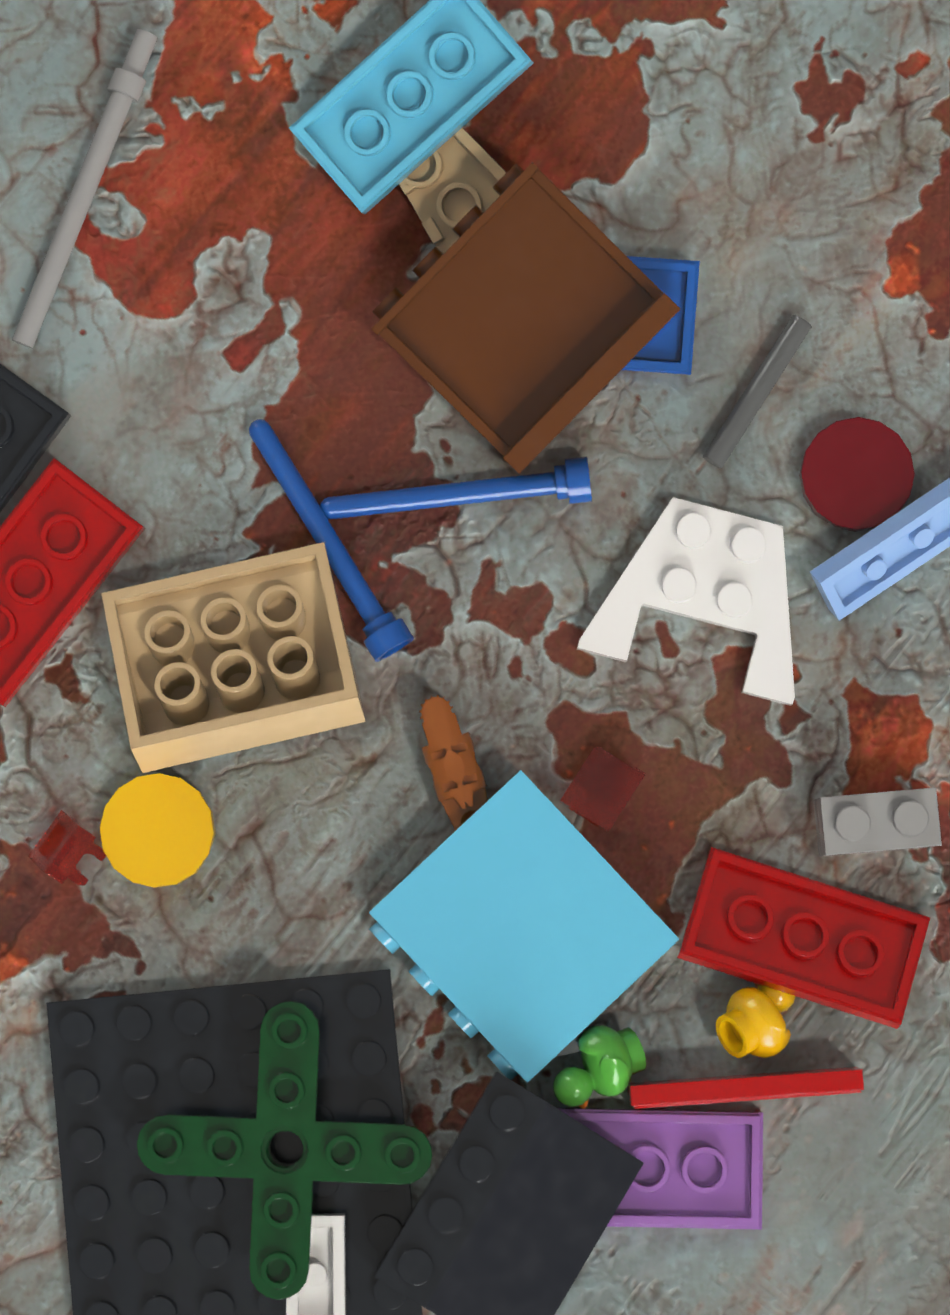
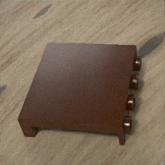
[371,162,681,474]

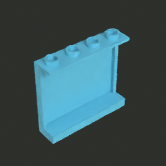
[369,770,679,1083]

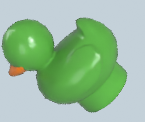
[553,1025,646,1109]

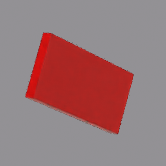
[0,458,145,707]
[677,847,930,1029]

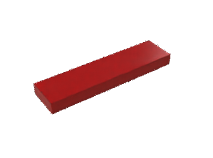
[628,1067,864,1109]

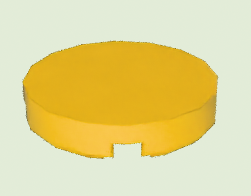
[100,773,216,888]

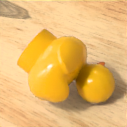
[716,983,796,1058]

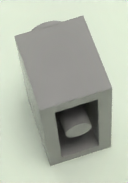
[814,788,942,857]

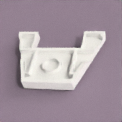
[577,497,795,706]

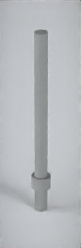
[12,29,158,349]

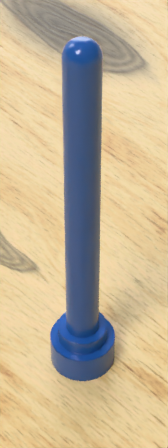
[249,419,414,662]
[320,456,592,519]

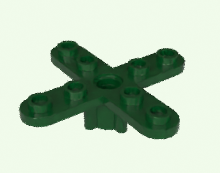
[137,1001,433,1300]

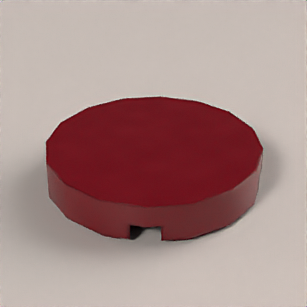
[799,417,915,532]

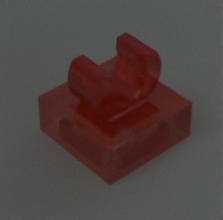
[28,810,106,885]

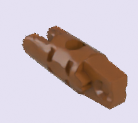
[419,695,488,831]

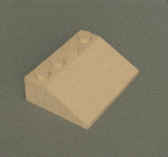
[101,542,366,773]

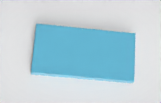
[289,0,534,214]

